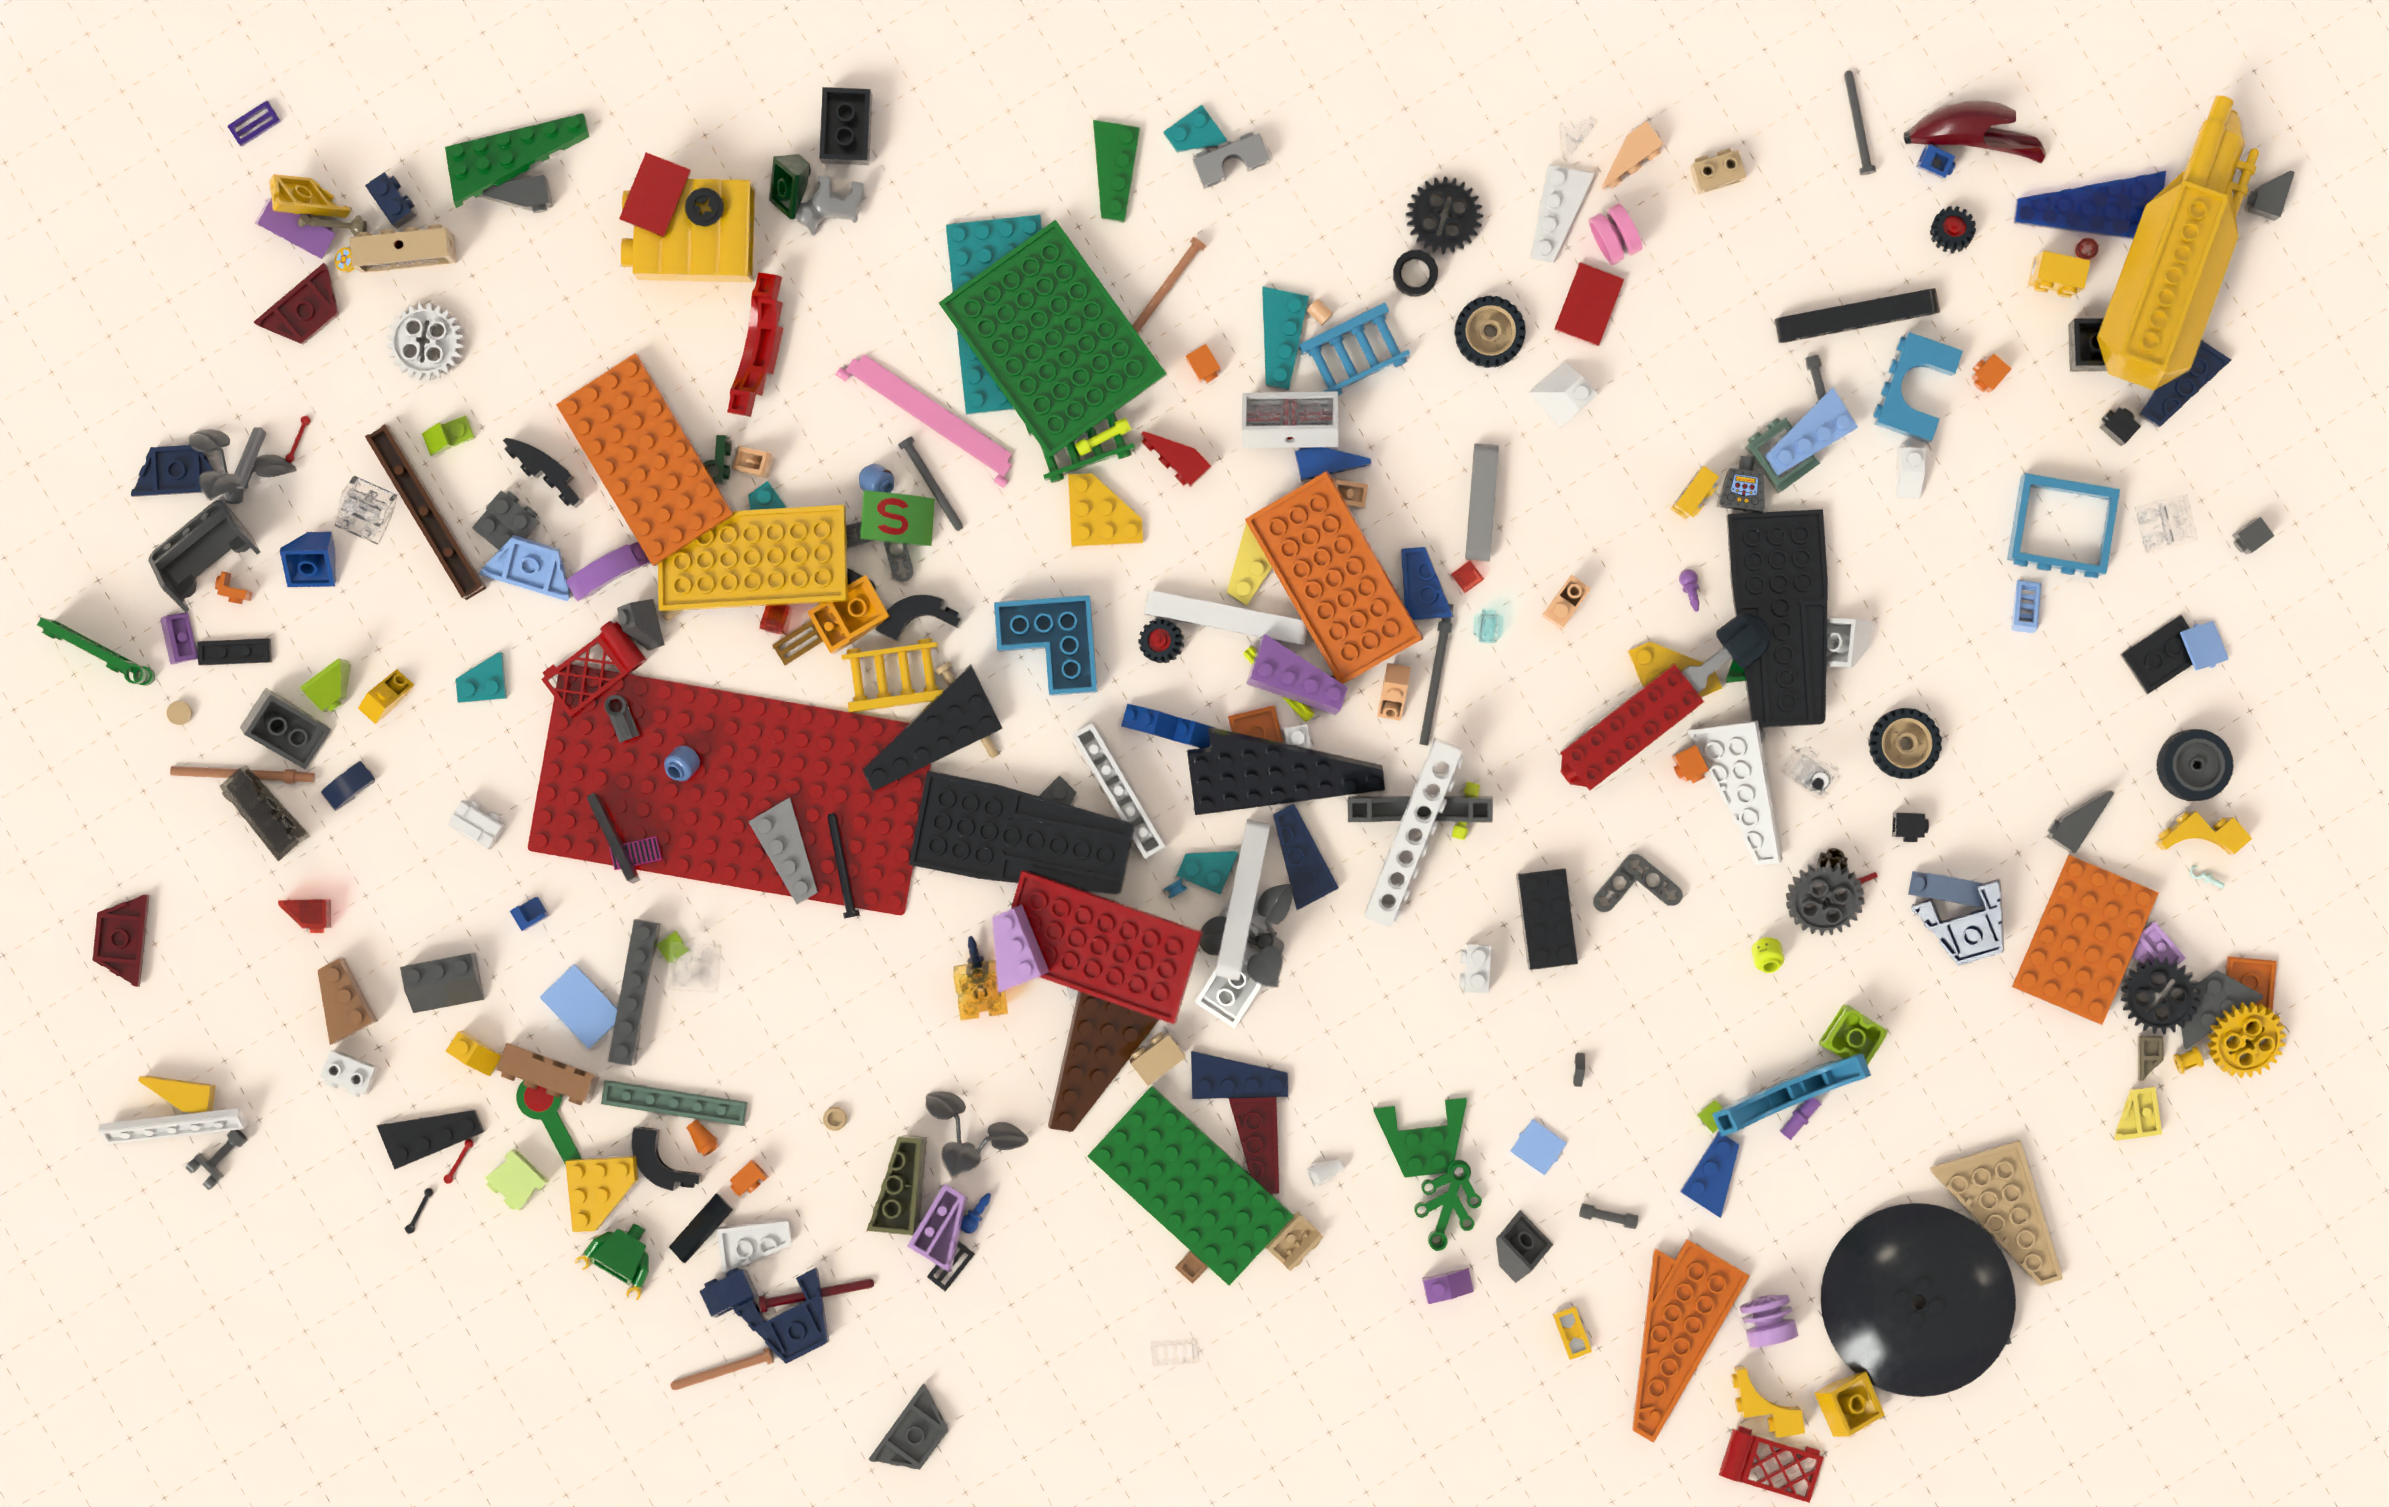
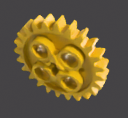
[2207,1002,2287,1078]

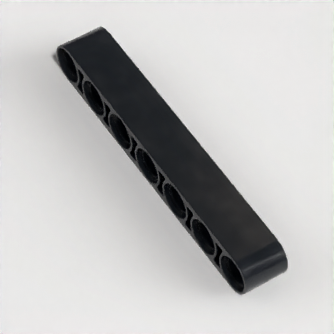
[1774,288,1941,343]

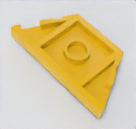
[269,174,351,218]

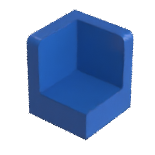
[510,897,550,932]

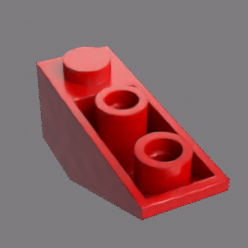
[1141,431,1211,488]

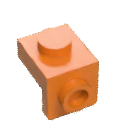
[215,571,252,604]

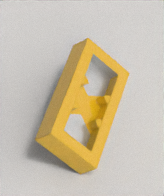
[1552,1306,1592,1360]

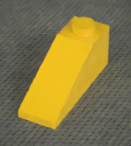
[138,1075,216,1114]

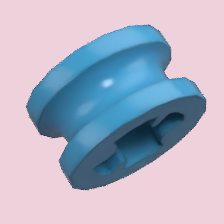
[1164,878,1187,899]

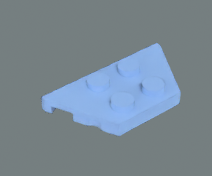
[479,535,571,601]

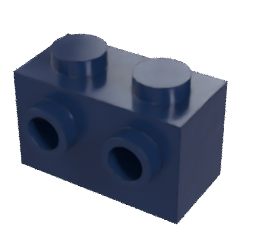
[365,172,417,229]
[699,1267,759,1318]

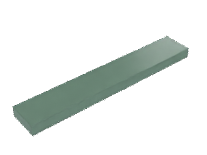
[601,1080,748,1126]

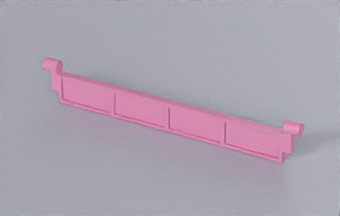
[836,354,1012,488]

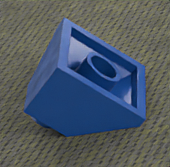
[280,531,336,587]

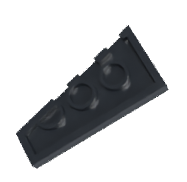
[376,1110,485,1170]

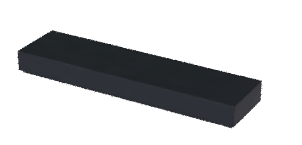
[587,793,641,884]

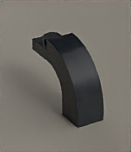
[875,595,962,642]
[631,1126,703,1191]

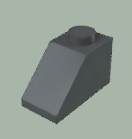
[2246,170,2295,221]
[617,599,665,651]

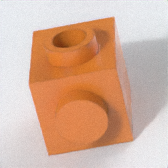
[1971,353,2012,393]
[1672,745,1709,783]

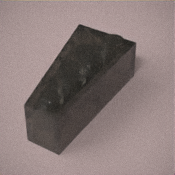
[219,765,311,862]

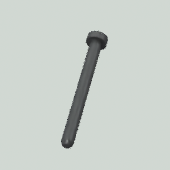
[1844,70,1877,176]
[898,436,963,531]

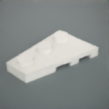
[717,1219,792,1276]

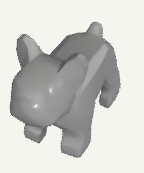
[795,176,864,236]

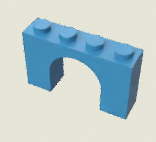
[1873,332,1963,443]

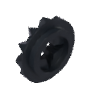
[685,188,724,227]

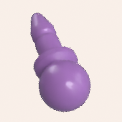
[1679,569,1700,612]

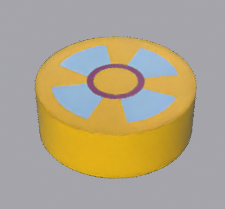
[335,247,355,272]

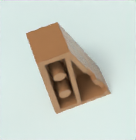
[317,958,378,1045]

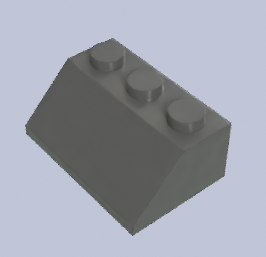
[400,953,485,1013]

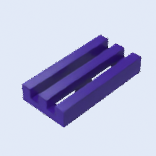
[227,100,282,147]

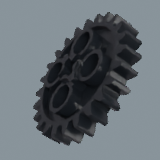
[1405,176,1483,255]
[2120,956,2200,1035]

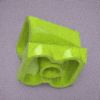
[1819,1004,1888,1065]

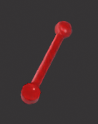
[285,416,311,463]
[443,1139,474,1184]

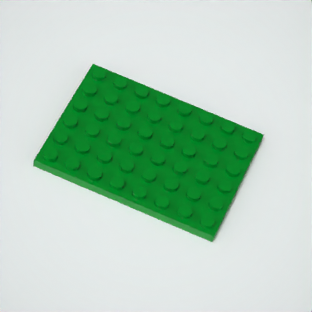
[938,220,1167,458]

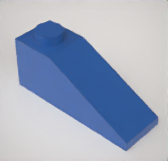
[1295,447,1372,481]

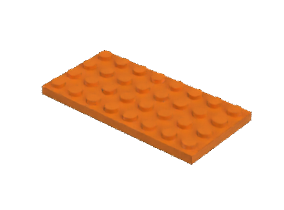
[556,353,734,566]
[1245,471,1423,684]

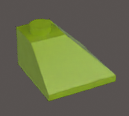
[300,658,351,713]

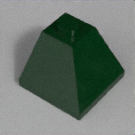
[769,154,811,220]

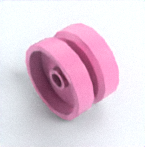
[1588,203,1643,266]

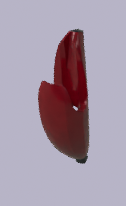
[1903,101,2046,164]

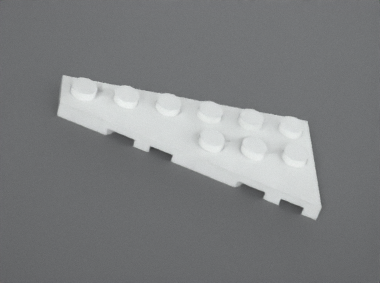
[1687,720,1782,865]

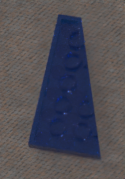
[2013,171,2166,240]

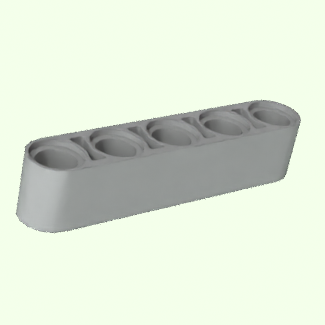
[1465,443,1499,561]

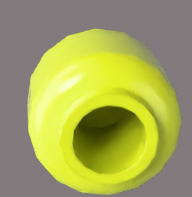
[1751,937,1785,973]

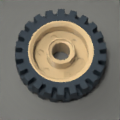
[1454,296,1526,368]
[1868,708,1942,779]

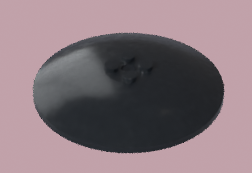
[1820,1203,2016,1397]

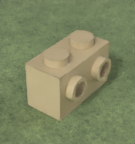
[1690,148,1746,194]
[1129,1031,1186,1086]

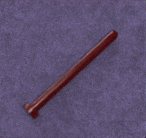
[759,1279,875,1313]

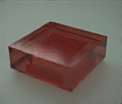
[1451,560,1484,594]

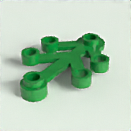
[1414,1160,1482,1251]

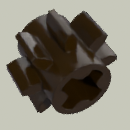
[1818,848,1848,870]

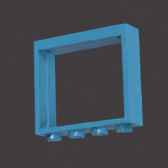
[2007,473,2120,579]

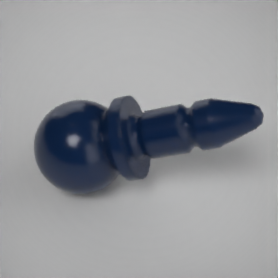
[967,936,987,980]

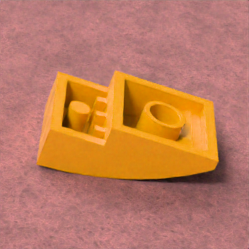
[807,575,890,654]

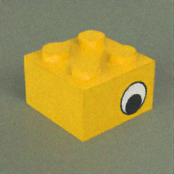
[2028,250,2090,298]

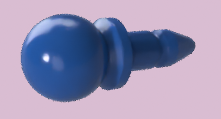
[961,1193,991,1234]

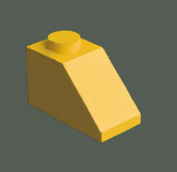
[445,1030,501,1077]

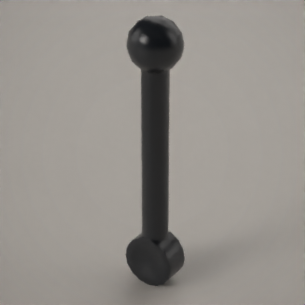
[405,1188,433,1234]

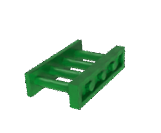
[1025,413,1135,483]

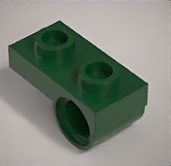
[703,435,732,485]

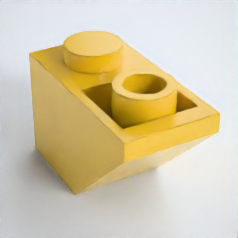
[358,669,414,724]

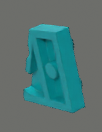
[455,652,507,703]
[1176,851,1239,895]

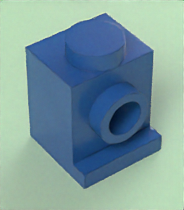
[1916,144,1956,179]

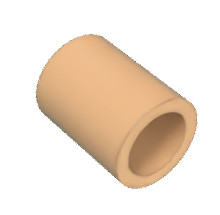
[1306,299,1333,325]

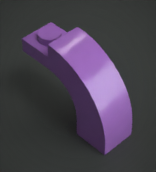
[566,542,651,602]

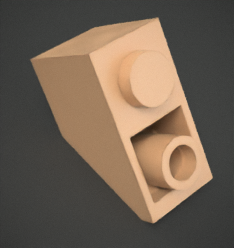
[1542,575,1591,629]
[1377,663,1411,721]

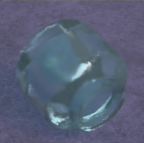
[1473,608,1504,643]

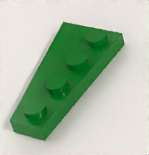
[1093,120,1140,223]

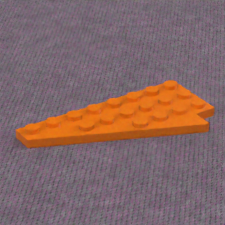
[1632,1239,1750,1443]

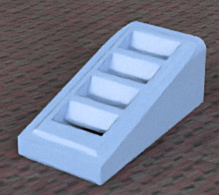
[2011,580,2041,633]

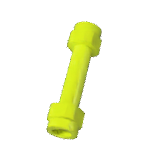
[1074,418,1132,456]
[1451,781,1480,840]

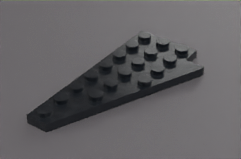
[1187,727,1385,815]

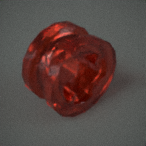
[2075,238,2099,260]

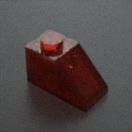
[759,605,793,636]
[278,899,331,933]

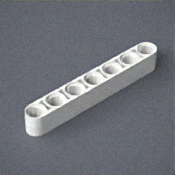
[1143,590,1308,646]
[1215,819,1271,980]

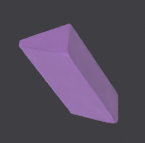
[160,612,198,665]

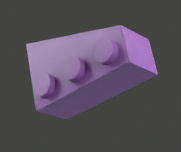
[254,198,336,259]

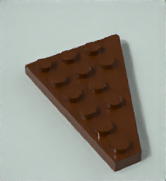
[1048,991,1160,1132]

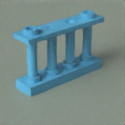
[1299,302,1411,396]

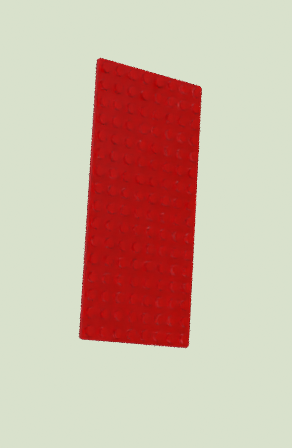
[528,664,931,916]

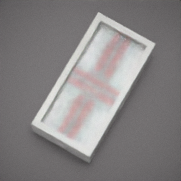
[1241,391,1339,448]

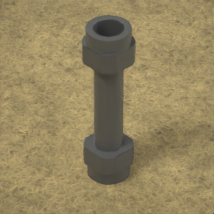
[1805,355,1826,403]
[1579,1203,1639,1230]

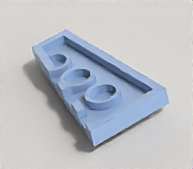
[1765,387,1858,476]

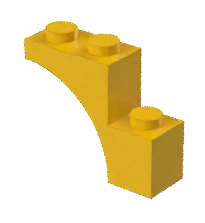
[2155,811,2253,855]
[1731,1366,1805,1438]

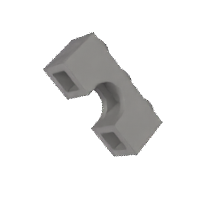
[1193,132,1270,190]

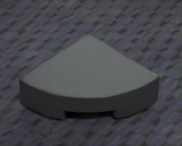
[1573,1052,1585,1087]

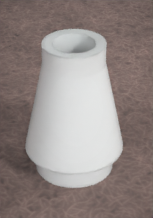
[1307,1158,1344,1186]

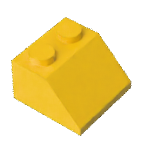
[1814,1371,1885,1437]

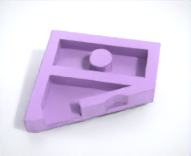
[2131,921,2186,965]

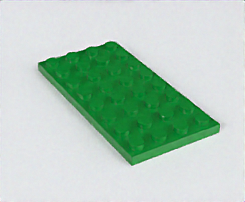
[1087,1085,1294,1286]

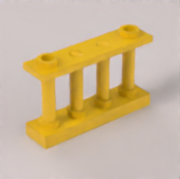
[841,638,944,713]

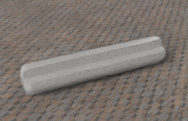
[234,427,266,489]

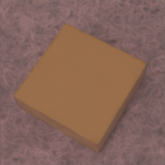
[1175,1251,1208,1284]

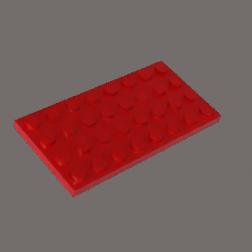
[995,870,1203,1024]

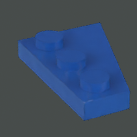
[1401,547,1454,620]

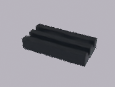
[927,1240,975,1292]

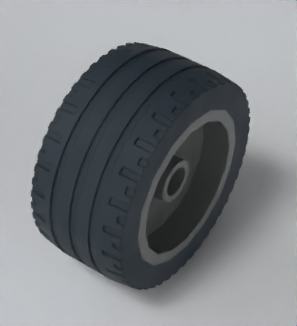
[2156,729,2234,801]

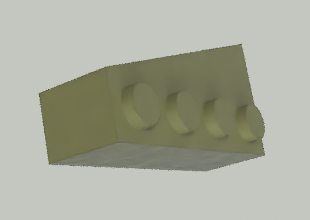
[866,1135,927,1235]

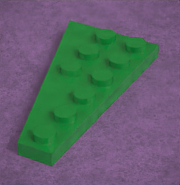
[445,113,589,208]

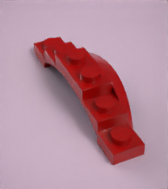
[727,272,784,417]

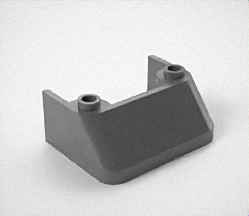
[148,500,261,612]

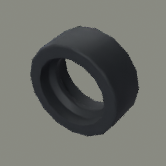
[1393,250,1438,297]

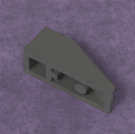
[479,175,553,213]
[2047,790,2114,853]

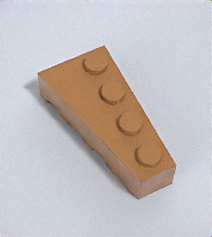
[496,1043,599,1106]

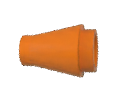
[686,1120,719,1157]

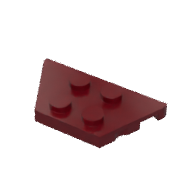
[254,263,339,345]
[92,895,149,987]

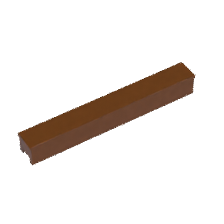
[364,424,487,601]

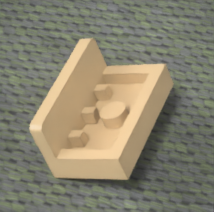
[1265,1211,1323,1271]

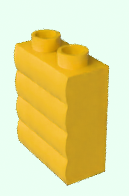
[621,179,755,283]

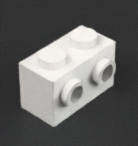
[1459,944,1491,994]
[319,1049,379,1097]

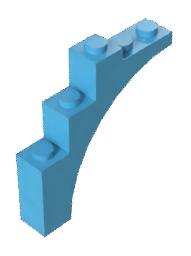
[1712,1053,1872,1136]

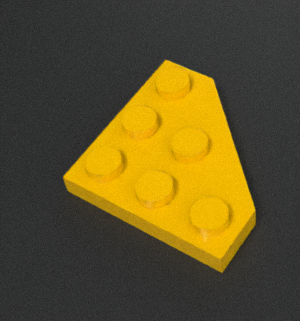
[1068,473,1143,547]
[1627,642,1722,698]
[565,1156,638,1232]

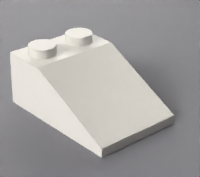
[1195,944,1263,1029]

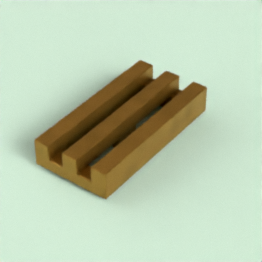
[772,620,823,666]

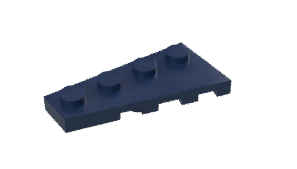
[1191,1051,1288,1099]

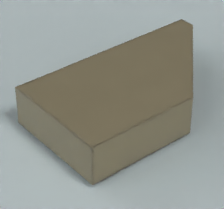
[2138,1036,2164,1081]

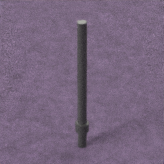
[1419,604,1454,746]

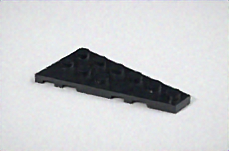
[862,664,1003,791]

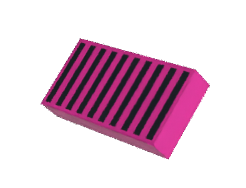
[609,836,662,871]

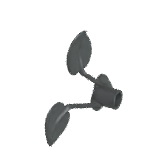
[189,429,297,504]
[1200,884,1293,988]
[925,1091,1029,1178]

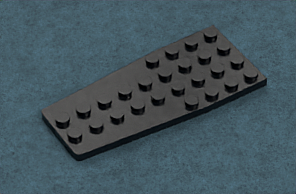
[1726,509,1828,728]
[909,771,1135,895]

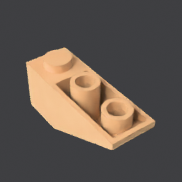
[1602,121,1663,190]

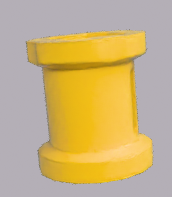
[2173,1046,2204,1074]

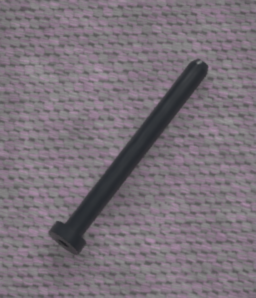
[827,813,860,919]

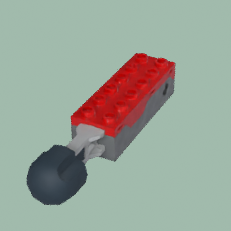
[1560,614,1771,791]

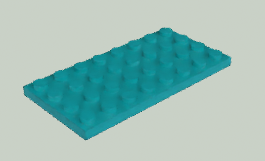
[946,214,1042,415]

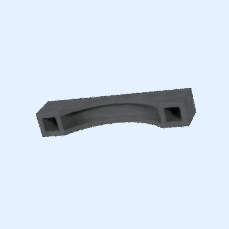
[1348,796,1493,822]
[608,919,661,1066]

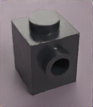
[2099,407,2141,446]
[1892,813,1929,842]

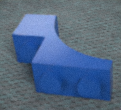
[1121,703,1215,748]

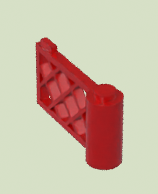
[541,621,647,718]
[1718,1425,1824,1503]

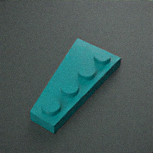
[1262,286,1309,390]

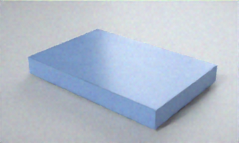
[539,964,617,1049]

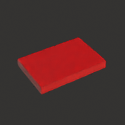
[619,152,691,238]
[1554,262,1624,347]

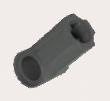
[604,694,640,743]

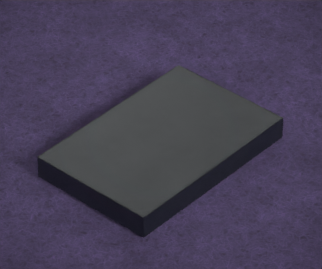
[2120,615,2193,694]

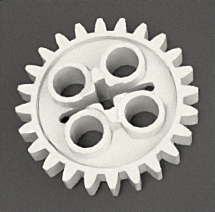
[385,303,465,381]

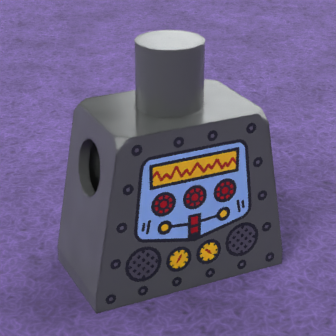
[1716,456,1765,513]

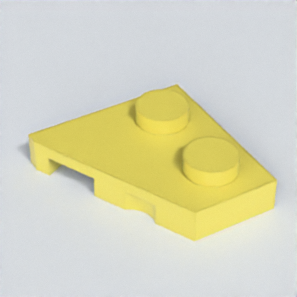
[2114,1086,2162,1141]

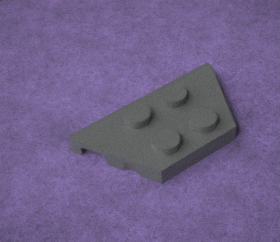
[2176,970,2264,1049]
[868,1383,949,1470]

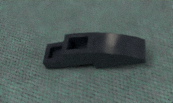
[503,438,583,508]

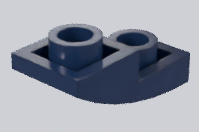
[321,761,375,811]

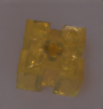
[953,960,1008,1021]

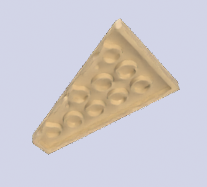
[1929,1140,2063,1286]

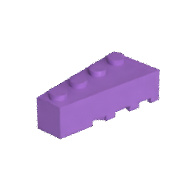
[1246,634,1348,715]

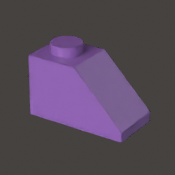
[1422,1268,1474,1304]

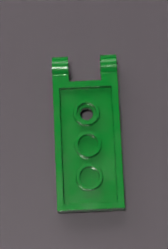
[37,617,155,686]

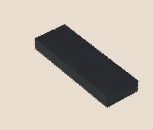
[197,638,272,666]
[669,1193,734,1264]

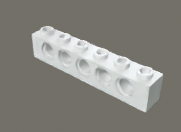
[1072,723,1165,859]

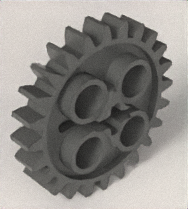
[1785,861,1865,936]

